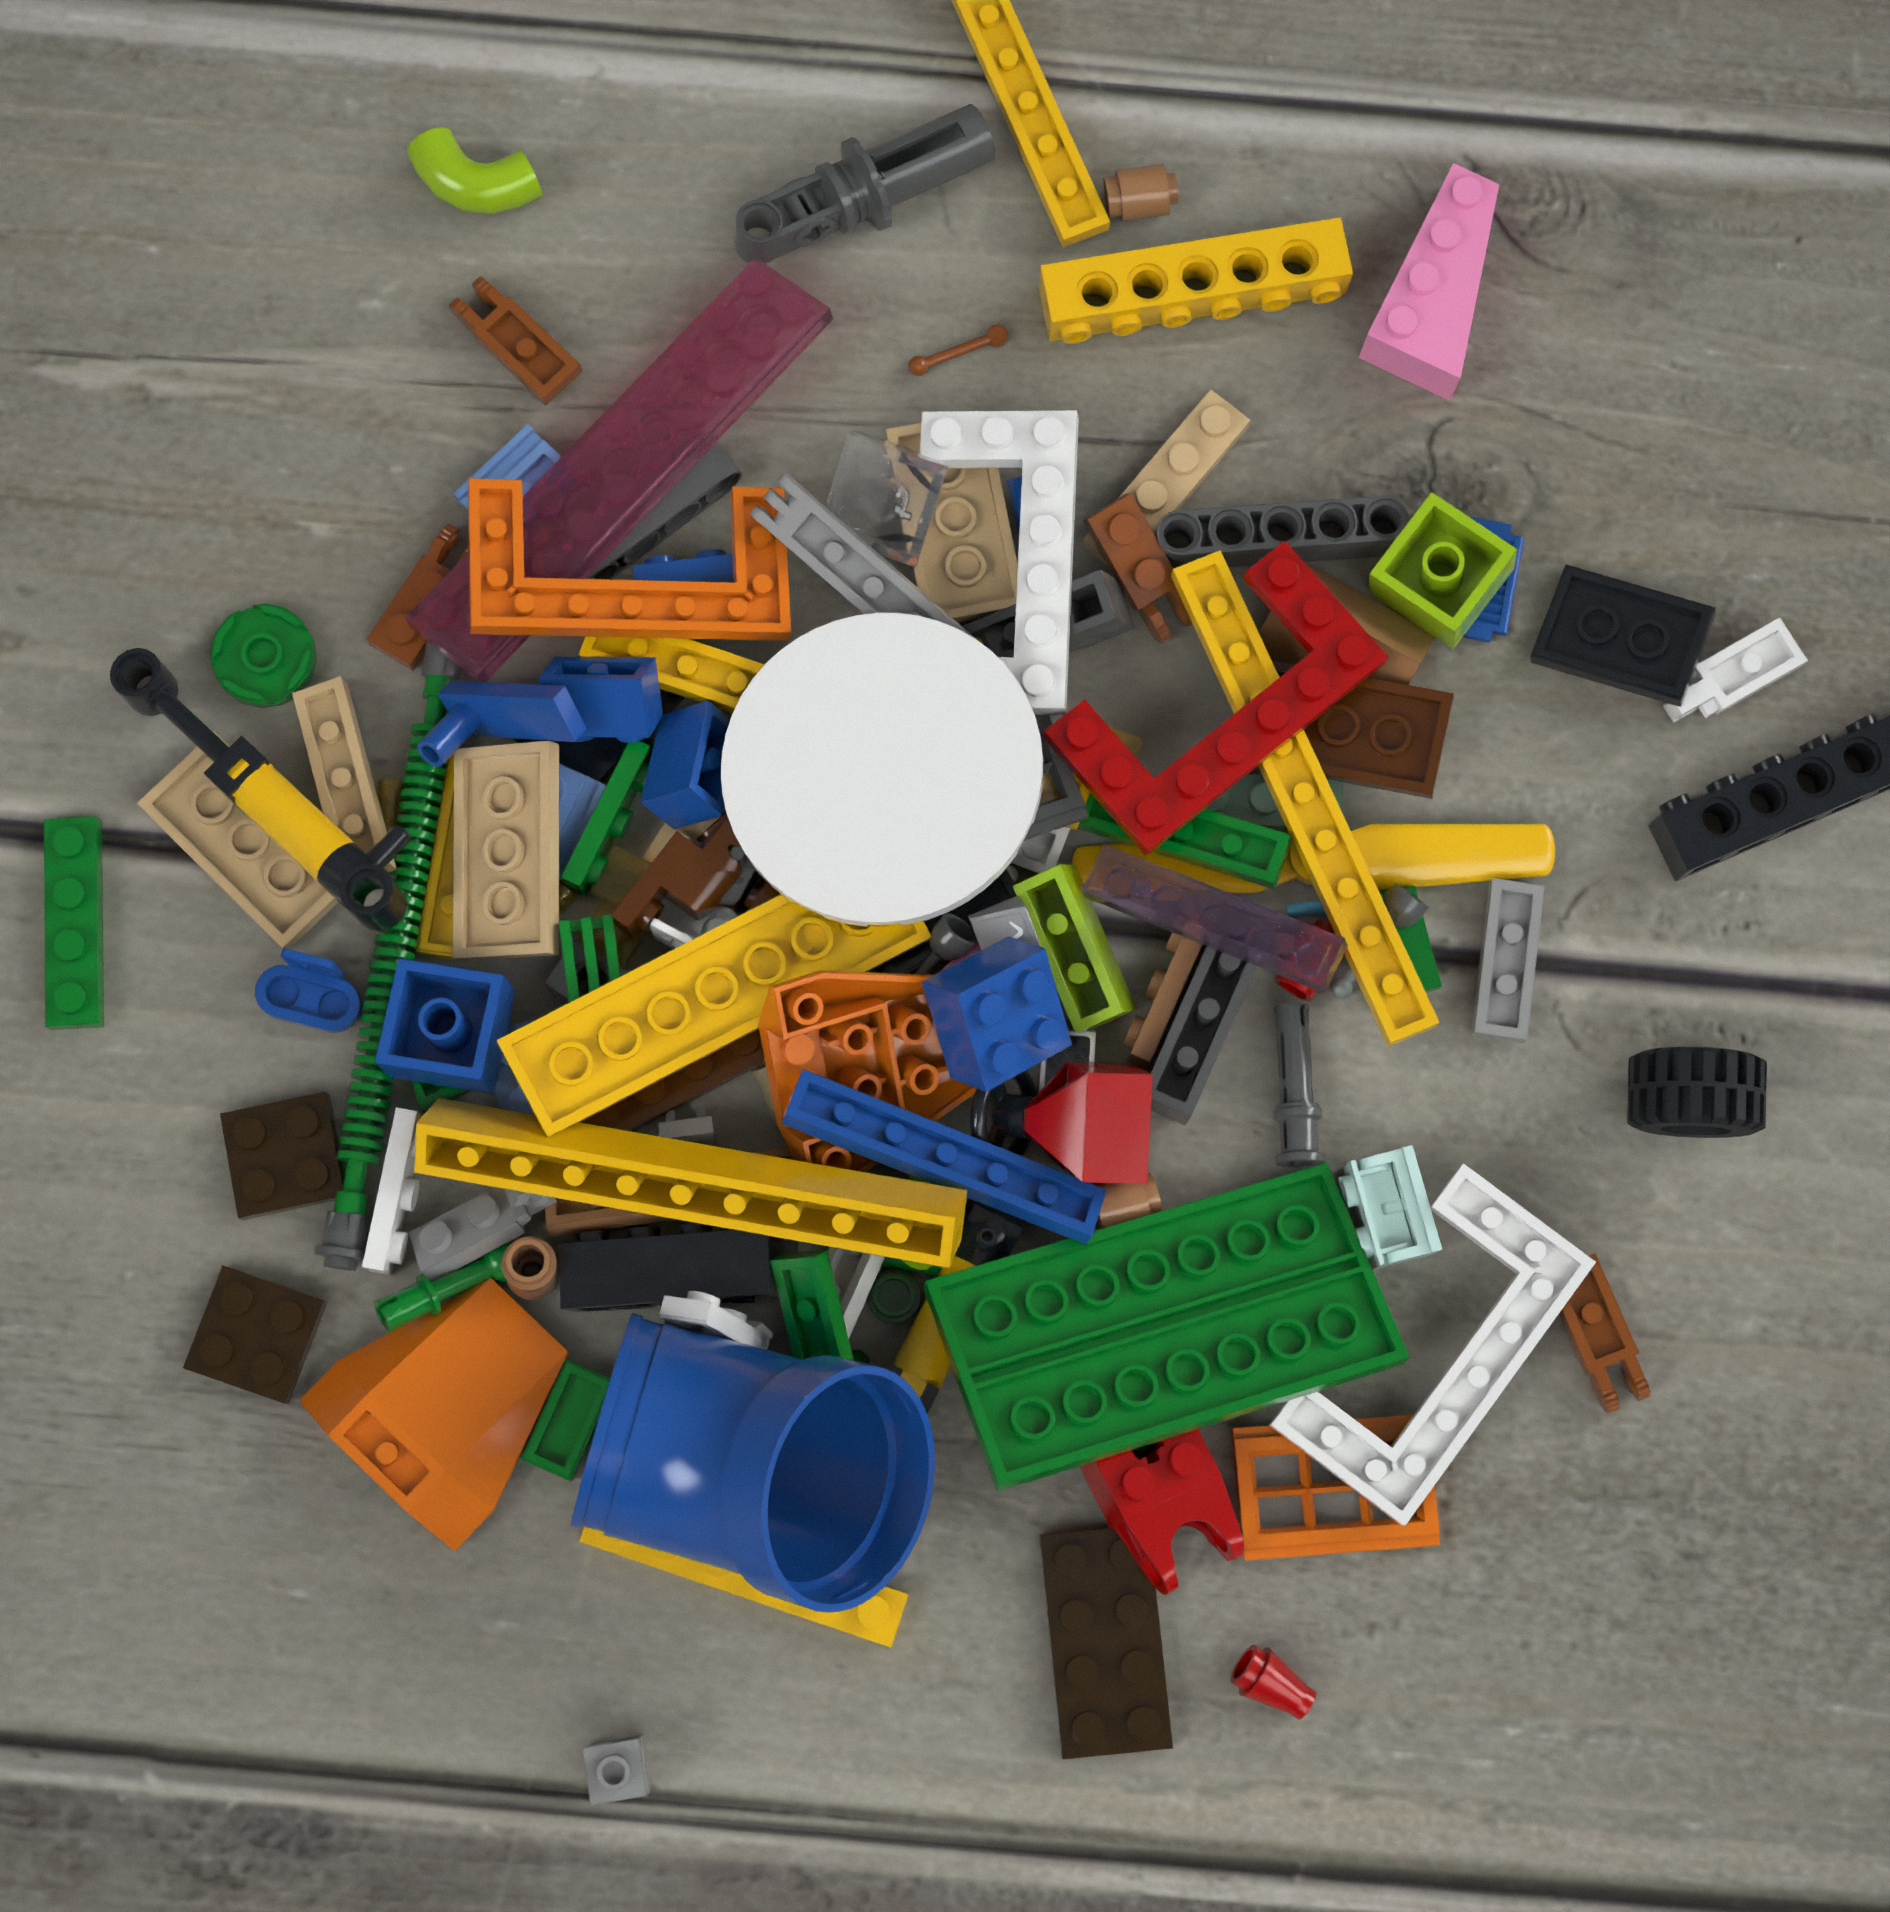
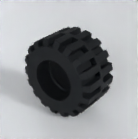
[1627,1047,1767,1138]

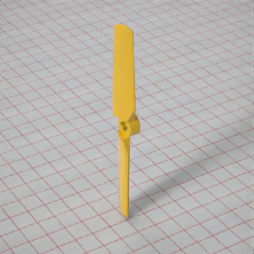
[1072,824,1555,894]

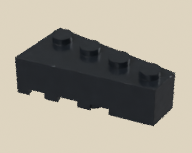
[558,1223,798,1312]

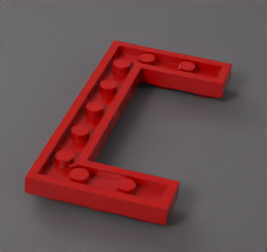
[1043,540,1389,856]

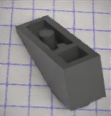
[962,570,1135,657]

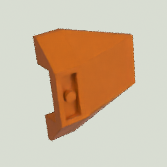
[758,970,976,1172]
[299,1278,570,1551]

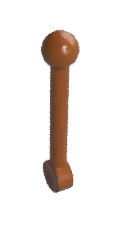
[908,325,1008,376]

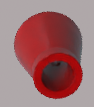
[1231,1645,1316,1720]

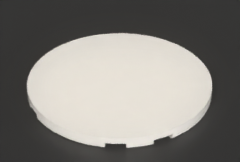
[721,613,1043,927]

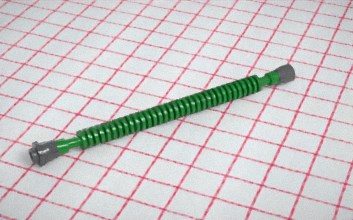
[314,633,469,1271]

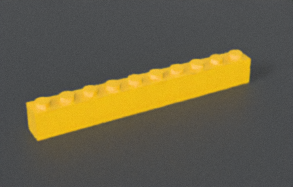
[414,1098,967,1268]

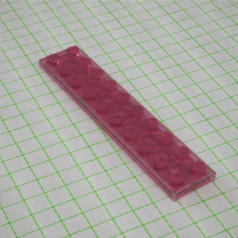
[405,259,833,683]

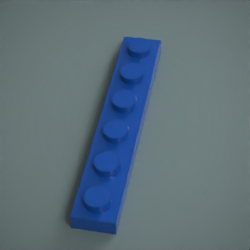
[781,1069,1107,1245]

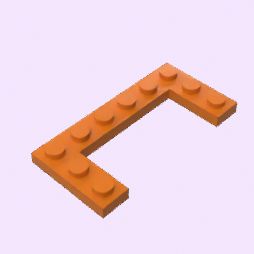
[468,478,791,641]

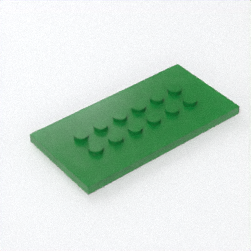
[923,1162,1410,1492]

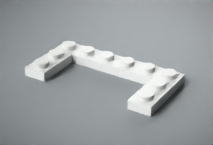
[919,410,1079,715]
[1269,1163,1596,1526]

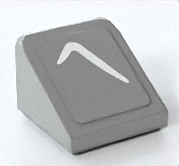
[968,896,1041,950]

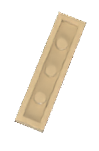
[1082,389,1251,567]
[292,676,397,872]

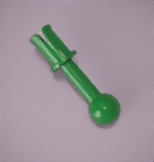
[374,1240,520,1333]

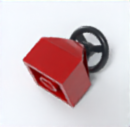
[970,1061,1153,1184]

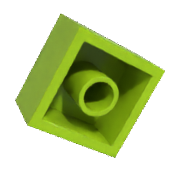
[1369,492,1518,650]

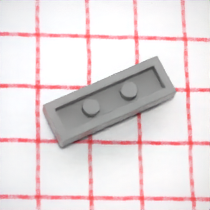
[1471,878,1545,1043]

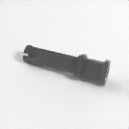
[1273,1003,1324,1167]

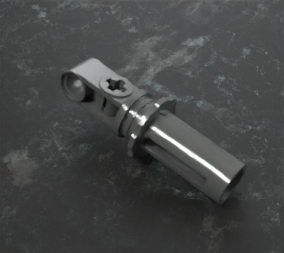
[735,104,995,265]

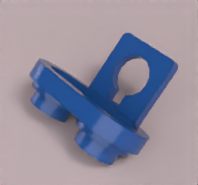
[255,948,362,1033]

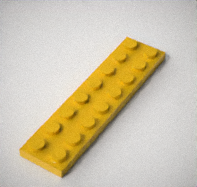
[497,894,931,1137]

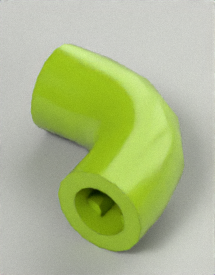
[407,127,543,215]

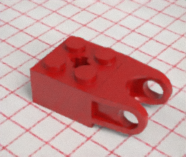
[1079,1429,1244,1595]

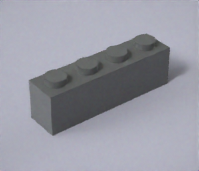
[1150,902,1276,1125]

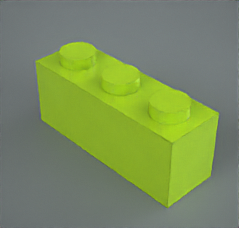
[1013,864,1138,1033]

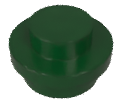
[867,1269,921,1324]

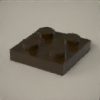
[220,1091,344,1220]
[183,1265,328,1405]

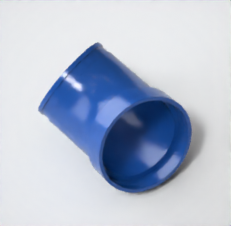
[571,1313,935,1613]

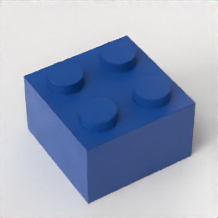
[922,937,1072,1092]
[375,959,516,1094]

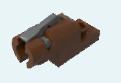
[611,811,757,938]

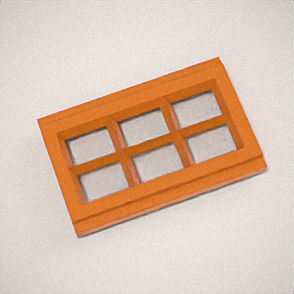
[1232,1415,1440,1561]

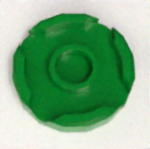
[210,603,317,708]

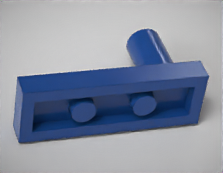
[417,681,587,767]

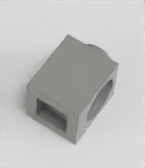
[582,1735,652,1806]

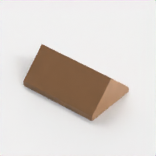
[1259,561,1436,685]

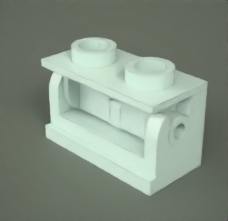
[1339,1145,1442,1270]

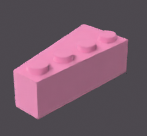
[1358,163,1499,401]

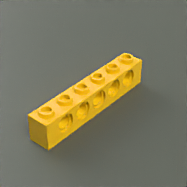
[1038,217,1353,344]

